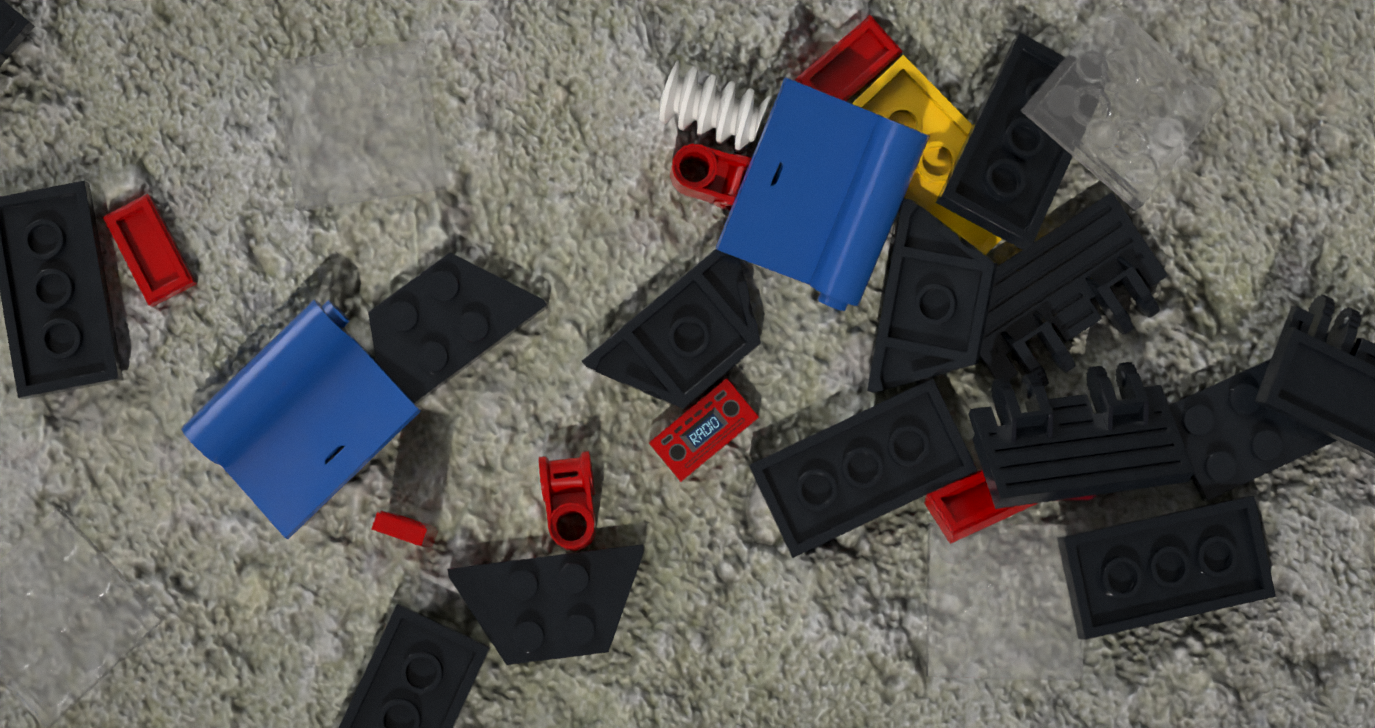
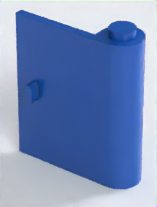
[716,77,930,312]
[181,300,421,539]

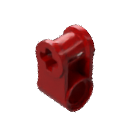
[670,144,752,211]
[538,451,597,552]

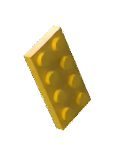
[852,55,1002,255]

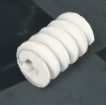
[659,60,772,153]

